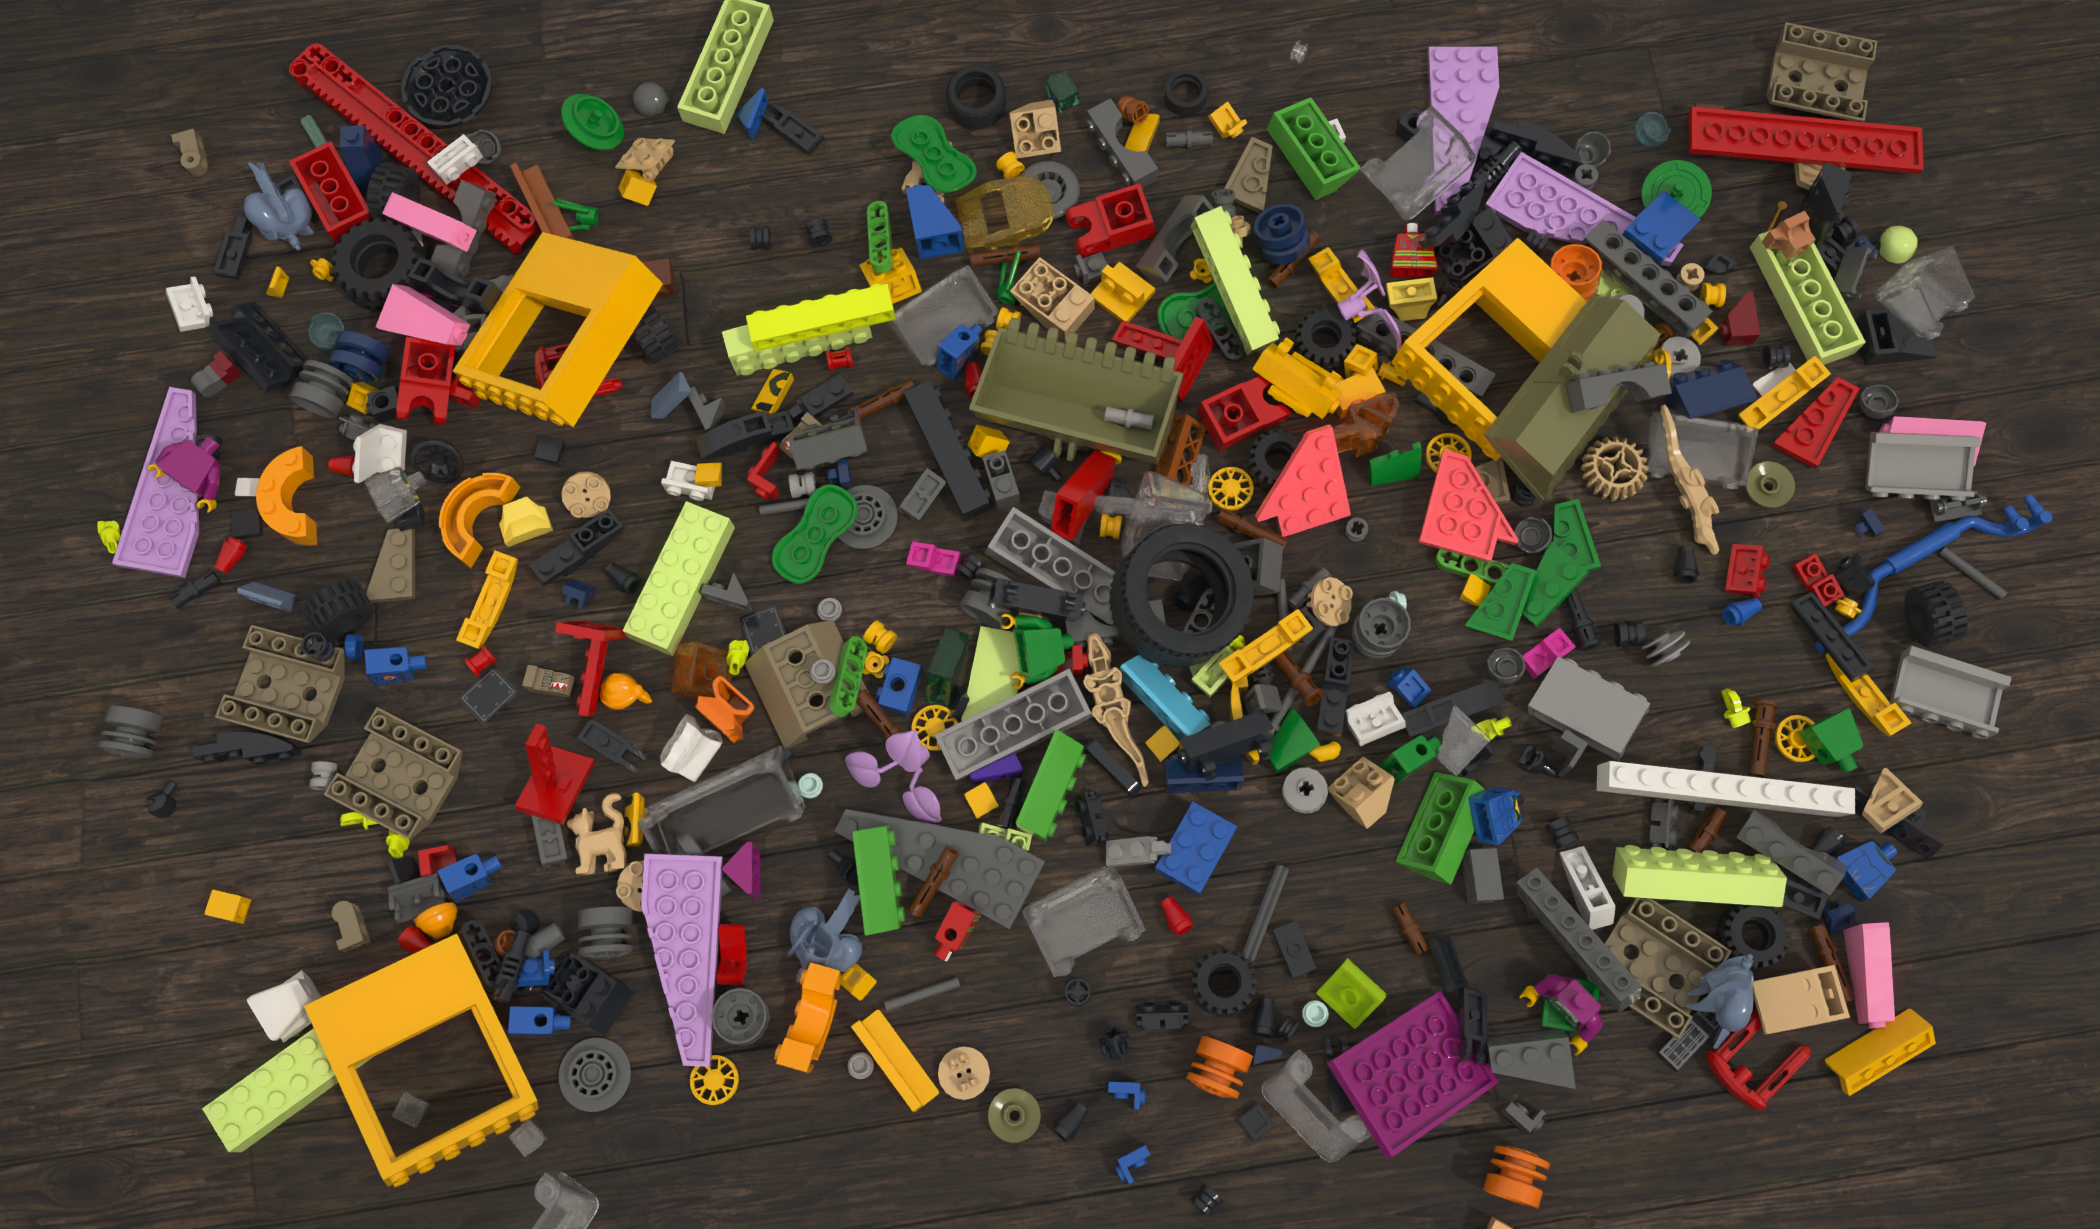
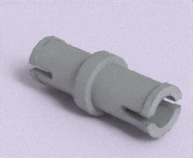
[1104,406,1154,430]

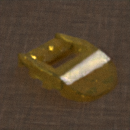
[955,176,1054,253]

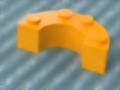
[256,446,317,546]
[439,473,520,568]
[774,962,841,1073]

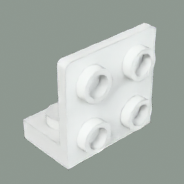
[352,424,407,483]

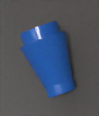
[1722,597,1762,626]

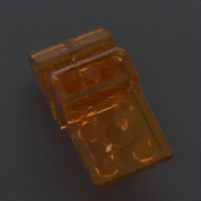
[1333,392,1400,458]

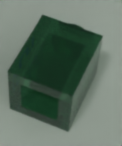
[1046,70,1079,113]

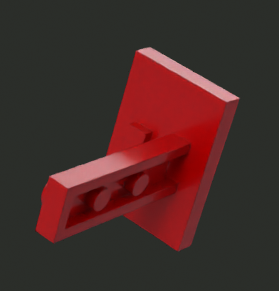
[1111,317,1215,402]
[555,620,626,717]
[515,723,595,825]

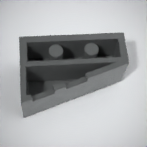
[788,406,868,470]
[1486,1029,1576,1089]

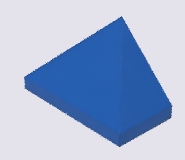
[736,88,769,140]

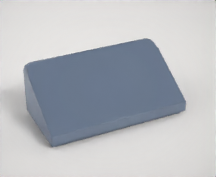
[651,372,692,419]
[237,582,297,612]

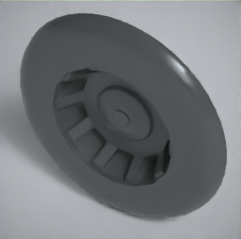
[1016,161,1080,219]
[838,485,898,549]
[559,1038,631,1112]

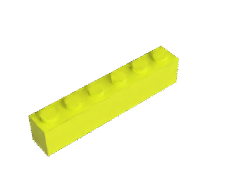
[746,284,896,352]

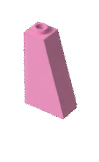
[382,192,477,252]
[376,284,470,346]
[1879,416,1986,466]
[1843,922,1895,1028]

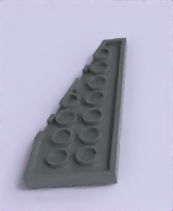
[834,809,1046,929]

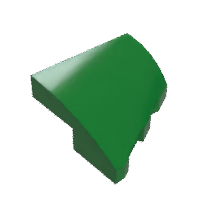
[1367,442,1421,487]
[1267,708,1320,774]

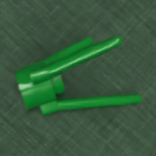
[552,198,598,231]
[996,250,1021,305]

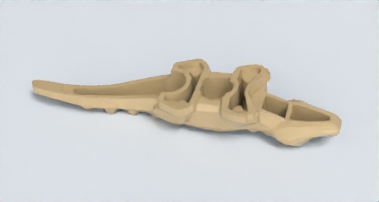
[1660,405,1719,555]
[1084,633,1149,787]

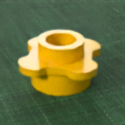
[310,258,334,282]
[1190,258,1212,283]
[1834,598,1862,619]
[863,651,889,679]

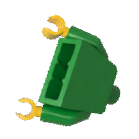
[1000,613,1074,689]

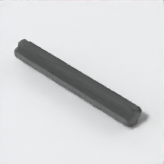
[1242,865,1289,962]

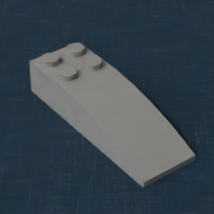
[984,507,1116,626]
[935,669,1093,780]

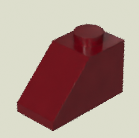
[1719,291,1761,346]

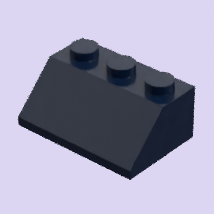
[1665,360,1757,419]
[1164,755,1244,794]

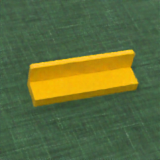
[1825,1009,1936,1096]
[851,1010,939,1112]

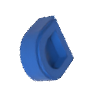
[345,634,364,661]

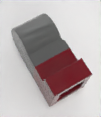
[191,351,242,397]

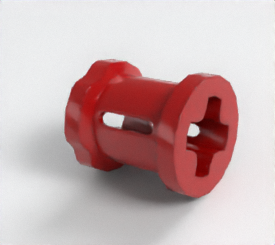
[826,347,853,372]
[464,645,498,677]

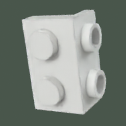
[427,134,483,185]
[166,277,213,332]
[661,461,715,501]
[1345,692,1406,746]

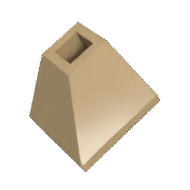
[1009,100,1061,159]
[1328,757,1395,829]

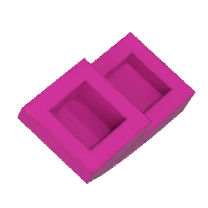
[906,541,962,577]
[1523,628,1576,679]

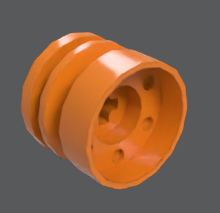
[1550,244,1602,301]
[1186,1036,1253,1099]
[1483,1145,1550,1209]

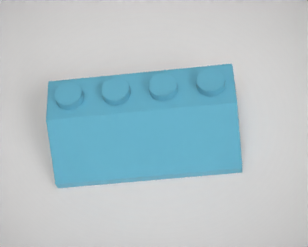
[1120,654,1211,740]

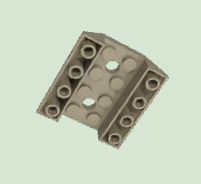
[1766,22,1877,122]
[744,620,869,749]
[215,625,345,743]
[324,707,463,840]
[1587,897,1732,1039]

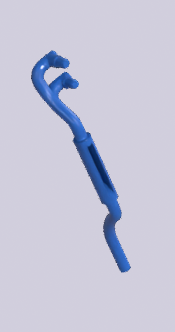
[1814,494,2052,653]

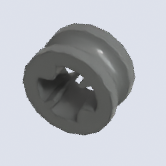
[1345,518,1368,542]

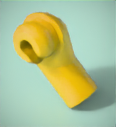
[1309,741,1341,762]

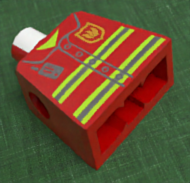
[1389,223,1437,278]
[934,901,982,961]

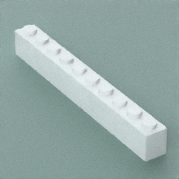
[1597,761,1855,817]

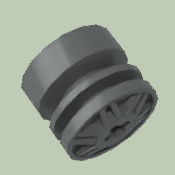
[289,360,353,419]
[959,568,1013,630]
[1351,598,1411,660]
[97,705,163,759]
[578,907,634,960]
[711,988,770,1046]

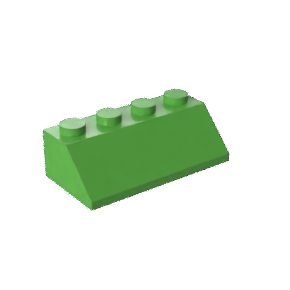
[1267,97,1361,200]
[1016,730,1087,842]
[1395,772,1486,885]
[852,825,905,935]

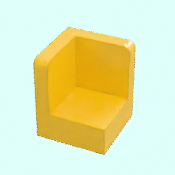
[618,169,657,206]
[1344,344,1378,378]
[967,425,1010,457]
[205,890,252,924]

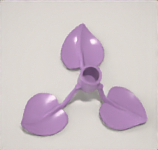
[1337,249,1401,352]
[845,730,942,823]

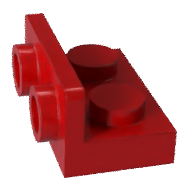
[1725,544,1770,600]

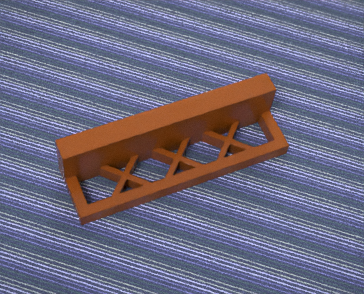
[510,163,574,240]
[1145,414,1206,514]

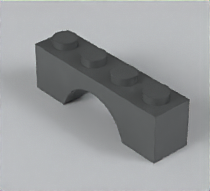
[1086,98,1158,188]
[431,180,496,279]
[1136,195,1214,283]
[1566,362,1672,413]
[1065,599,1166,650]
[1736,809,1848,895]

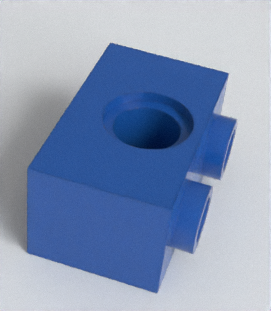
[876,657,923,717]

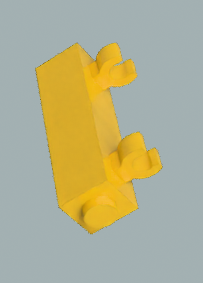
[1253,337,1343,419]

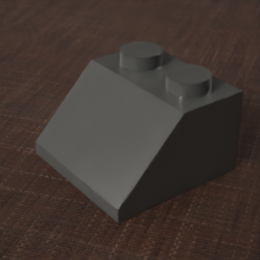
[1233,538,1283,596]

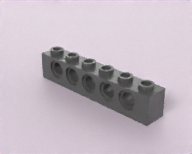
[1581,219,1713,339]
[1355,305,1496,401]
[1517,868,1642,1013]

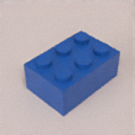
[1155,802,1237,897]

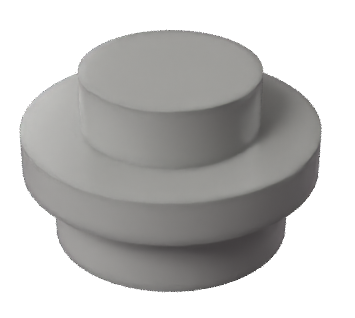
[817,598,842,621]
[810,659,836,684]
[848,1052,874,1079]

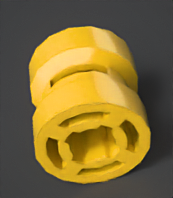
[863,620,897,654]

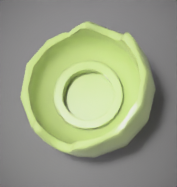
[1879,225,1918,264]

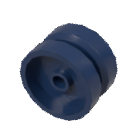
[1254,204,1310,265]
[328,331,390,384]

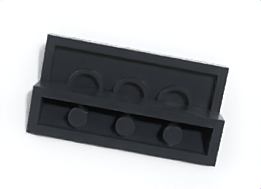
[208,302,309,392]

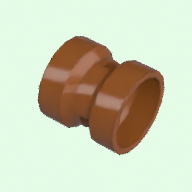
[1117,96,1149,124]
[492,930,515,961]

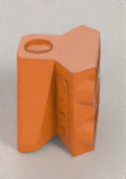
[694,676,755,743]

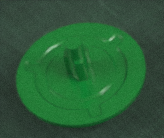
[561,94,624,150]
[1641,160,1712,218]

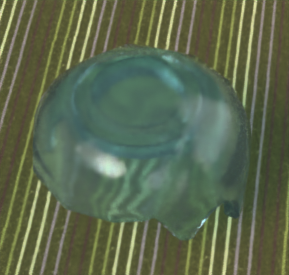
[1635,112,1671,147]
[308,312,346,351]

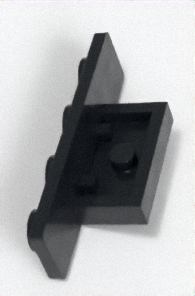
[1851,785,1944,859]

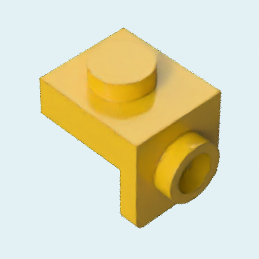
[1208,102,1247,139]

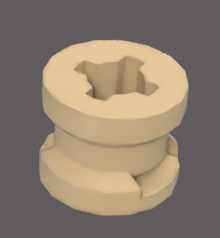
[1676,263,1704,292]

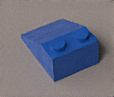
[1622,191,1701,266]

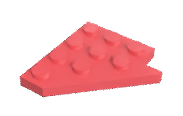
[1255,424,1351,537]
[1418,450,1518,563]

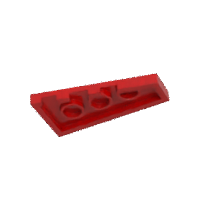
[1771,377,1860,469]

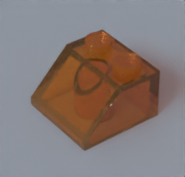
[671,641,732,699]

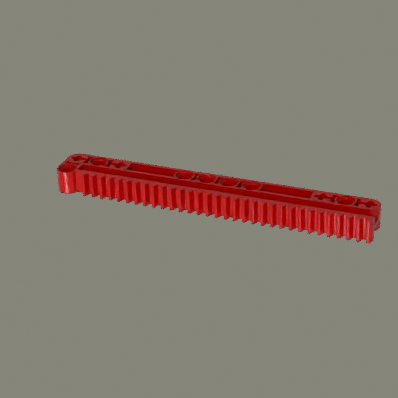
[289,43,541,257]

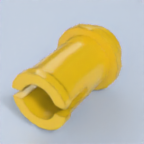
[1377,362,1407,387]

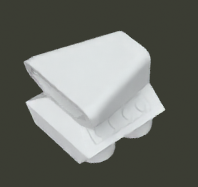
[660,714,723,782]
[247,970,322,1043]

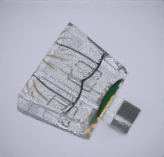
[364,467,427,523]

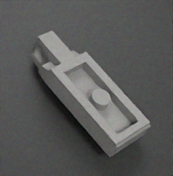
[1106,836,1171,867]

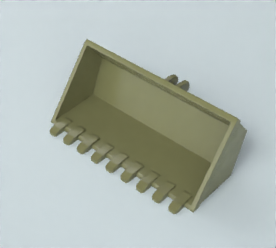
[1484,294,1660,504]
[969,318,1184,465]

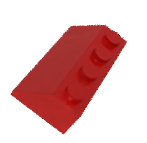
[289,141,371,244]

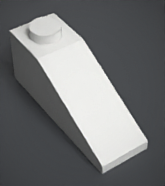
[1559,846,1615,930]

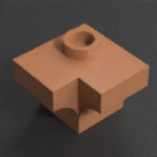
[1762,211,1816,260]

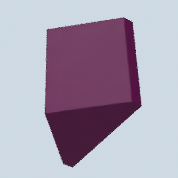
[722,842,761,900]

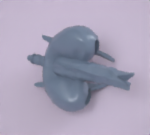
[244,162,314,250]
[787,889,862,983]
[1686,954,1754,1049]

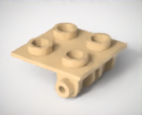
[615,138,675,181]

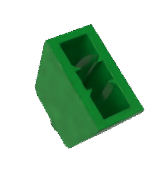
[1798,708,1863,773]
[1379,735,1441,786]

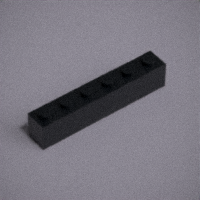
[904,380,992,522]

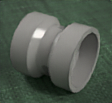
[789,471,817,498]
[309,762,338,791]

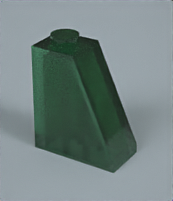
[925,628,969,708]

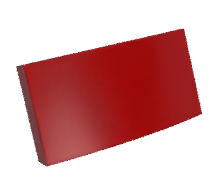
[1791,553,1845,606]

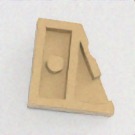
[1862,768,1923,833]

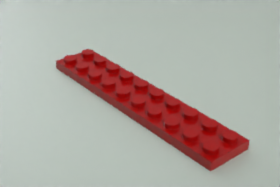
[1689,107,1924,174]

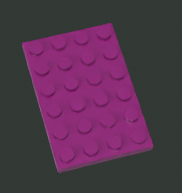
[1327,991,1499,1160]

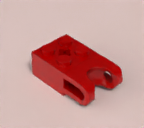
[1065,183,1155,258]
[396,337,455,425]
[1197,375,1292,452]

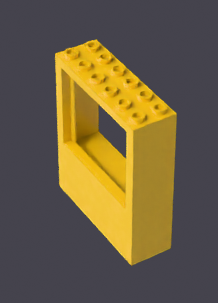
[453,232,663,427]
[1391,238,1587,461]
[304,934,539,1187]

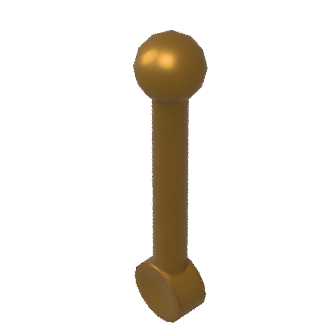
[1767,201,1787,232]

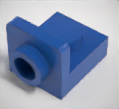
[1386,667,1431,708]
[517,950,554,987]
[1108,1082,1145,1110]
[1115,1145,1150,1185]

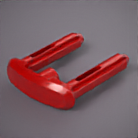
[535,343,622,397]
[1707,1008,1811,1110]

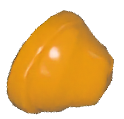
[600,673,652,710]
[412,903,458,940]

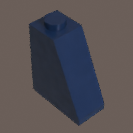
[340,125,383,195]

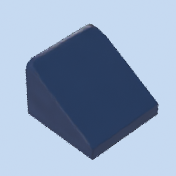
[1251,1045,1282,1066]

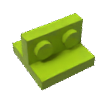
[1316,958,1386,1029]

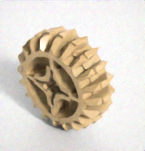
[1581,436,1649,501]

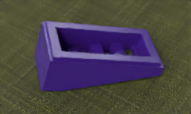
[970,753,1024,783]

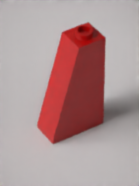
[1051,450,1116,541]

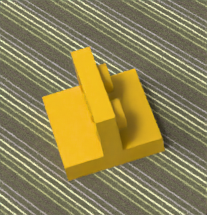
[1091,262,1155,322]

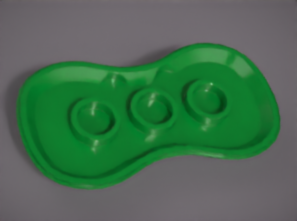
[891,115,977,194]
[1158,282,1234,340]
[772,484,858,584]

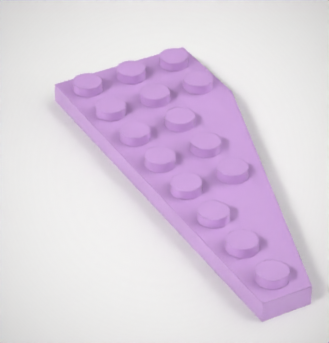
[1428,47,1499,215]
[1484,152,1683,266]
[112,387,199,578]
[641,854,723,1067]

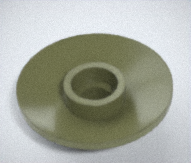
[1745,461,1795,508]
[988,1088,1041,1143]

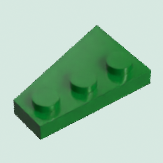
[1553,498,1601,572]
[1522,541,1589,627]
[1464,563,1536,641]

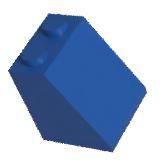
[906,185,965,260]

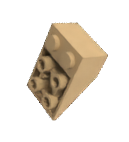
[1010,257,1095,343]
[1752,965,1850,1035]

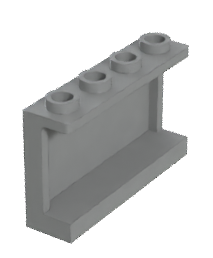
[1865,432,1981,501]
[1890,646,2011,739]
[1528,657,1650,761]

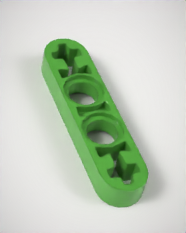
[867,201,893,274]
[1435,549,1510,586]
[829,636,867,717]

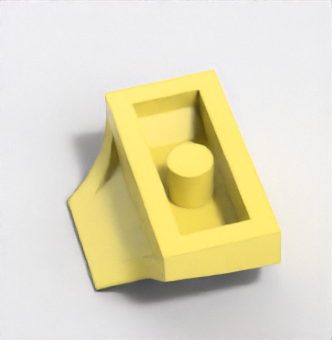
[1385,277,1437,322]
[499,497,553,547]

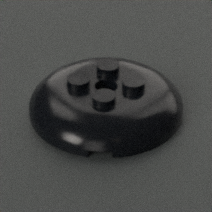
[401,45,493,128]

